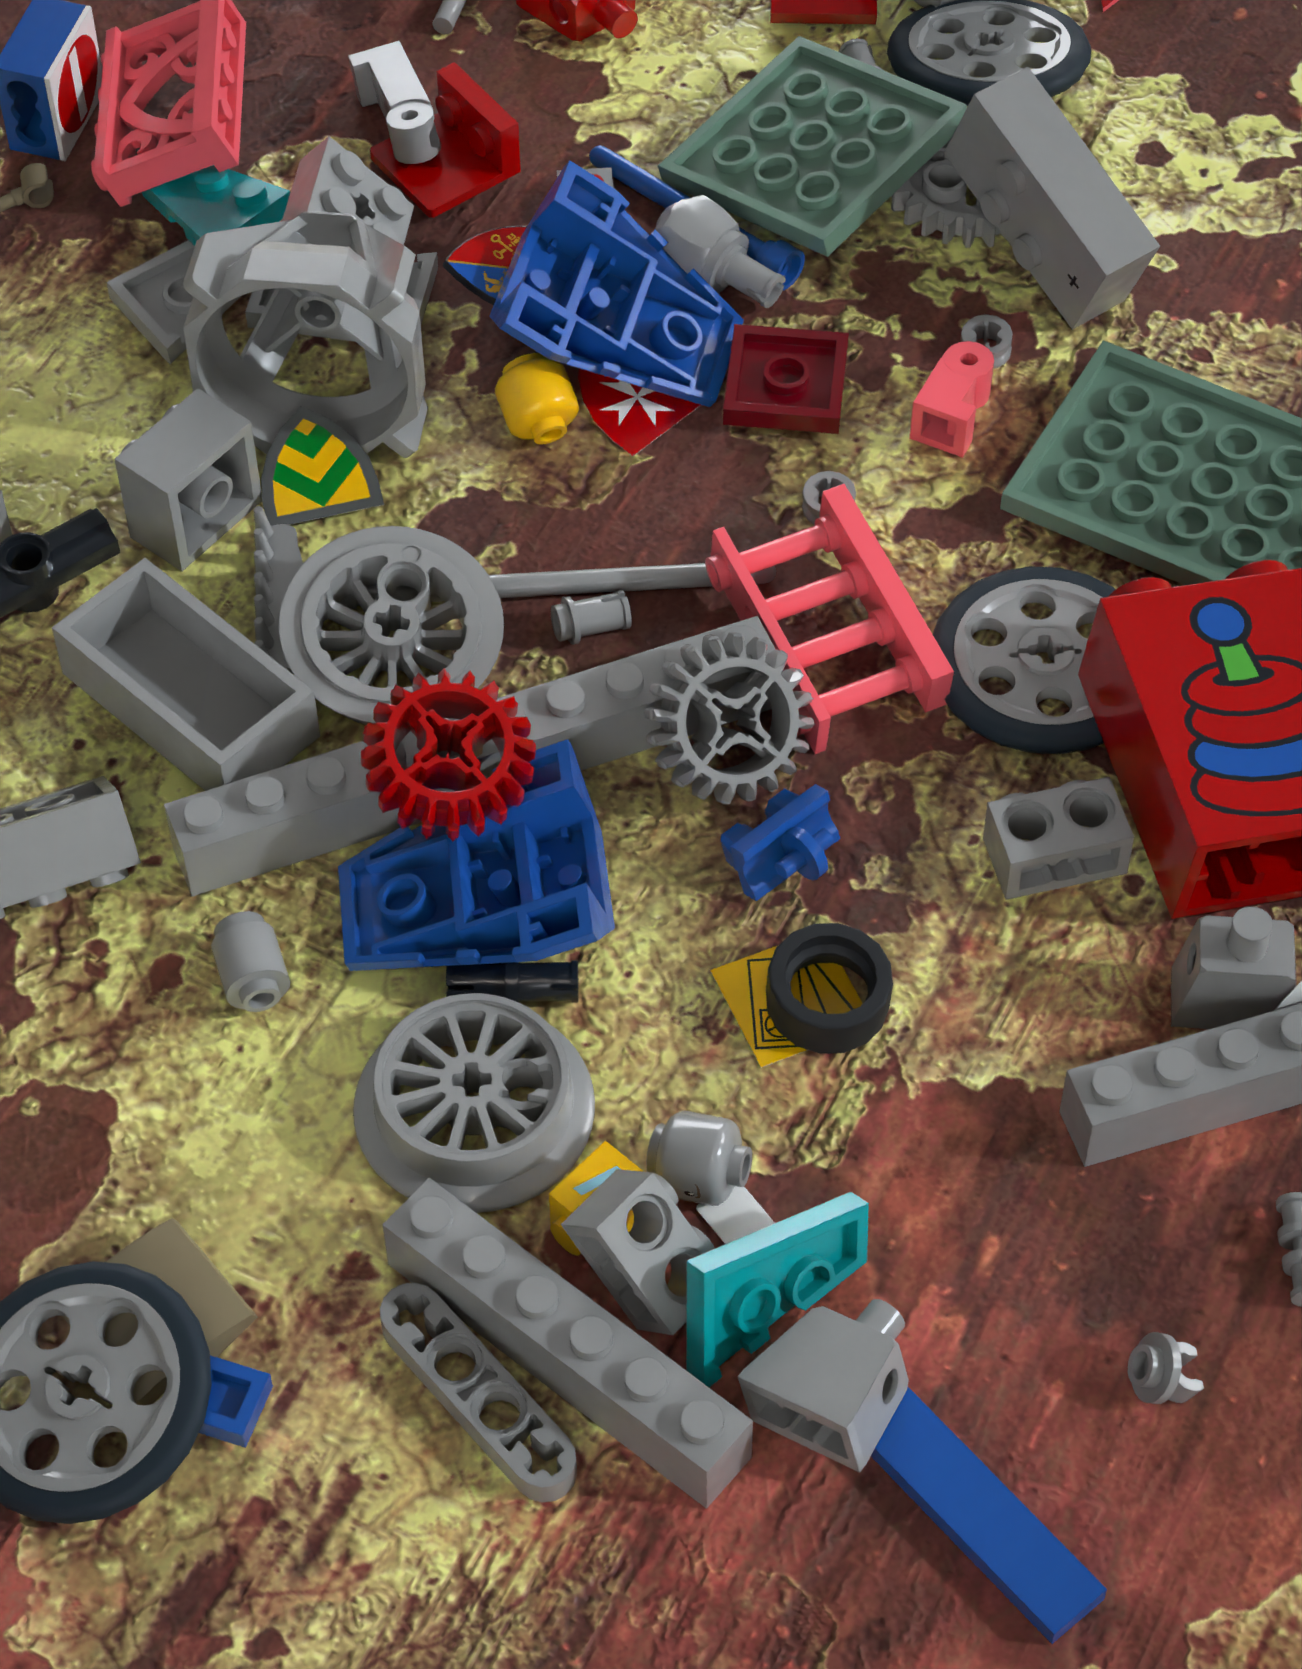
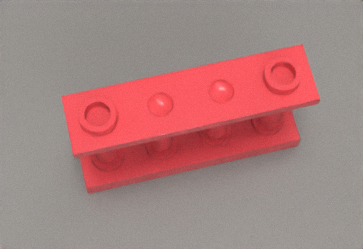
[705,484,954,754]

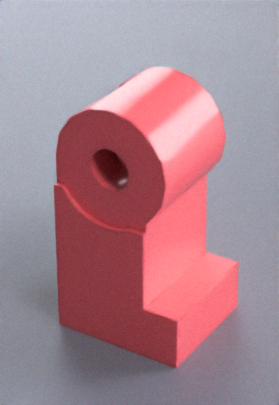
[909,341,994,458]

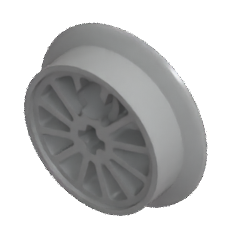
[279,526,504,725]
[353,993,595,1213]

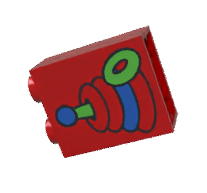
[1078,560,1302,919]

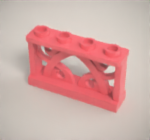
[91,0,246,207]

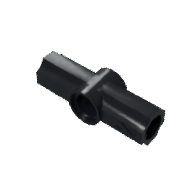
[0,508,120,618]

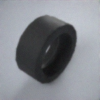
[766,923,893,1054]

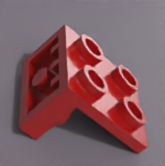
[370,62,521,218]

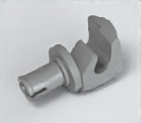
[655,195,786,308]

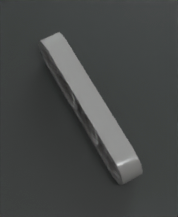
[380,1283,577,1502]

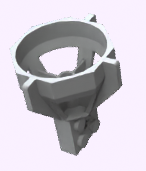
[183,136,428,458]

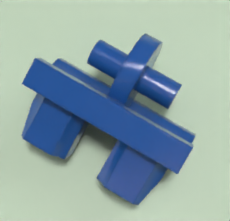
[720,784,840,901]

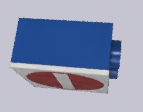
[0,0,102,161]

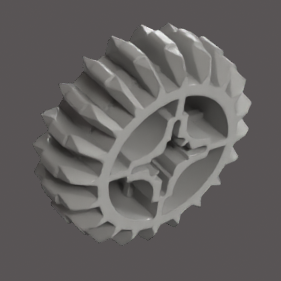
[644,632,815,804]

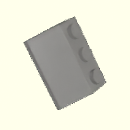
[0,776,141,919]

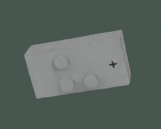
[944,66,1160,330]

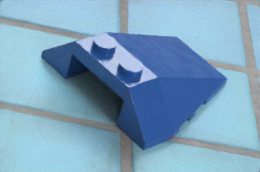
[489,160,744,407]
[338,739,615,971]

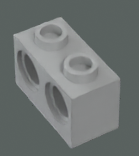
[983,776,1134,900]
[561,1169,715,1335]

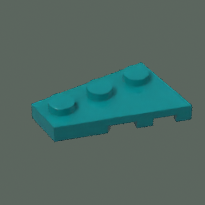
[142,165,290,246]
[686,1192,869,1387]

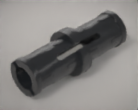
[446,960,579,1003]

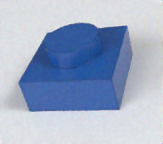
[199,1355,273,1448]

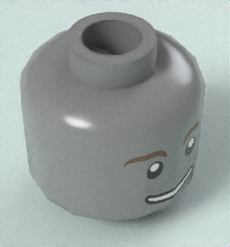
[646,1111,752,1206]

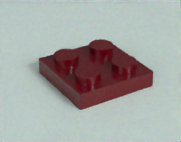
[723,324,849,434]

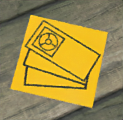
[710,946,863,1068]

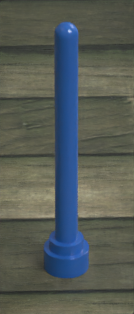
[589,145,805,291]

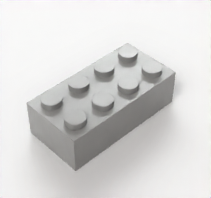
[52,558,320,791]

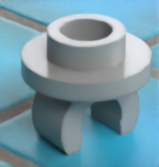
[1128,1332,1204,1404]

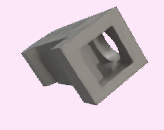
[348,41,441,164]

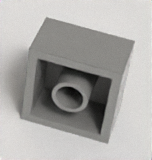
[115,388,262,571]

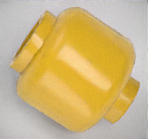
[495,353,579,444]

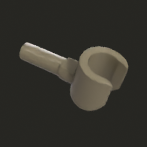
[0,163,54,213]

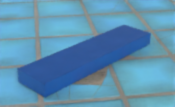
[871,1387,1107,1644]

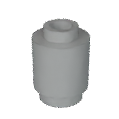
[211,911,290,1012]

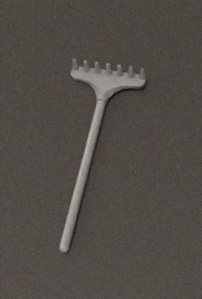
[254,506,776,674]

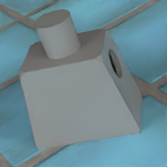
[1171,907,1297,1029]
[737,1299,909,1473]

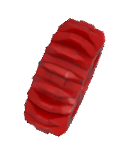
[361,668,536,842]

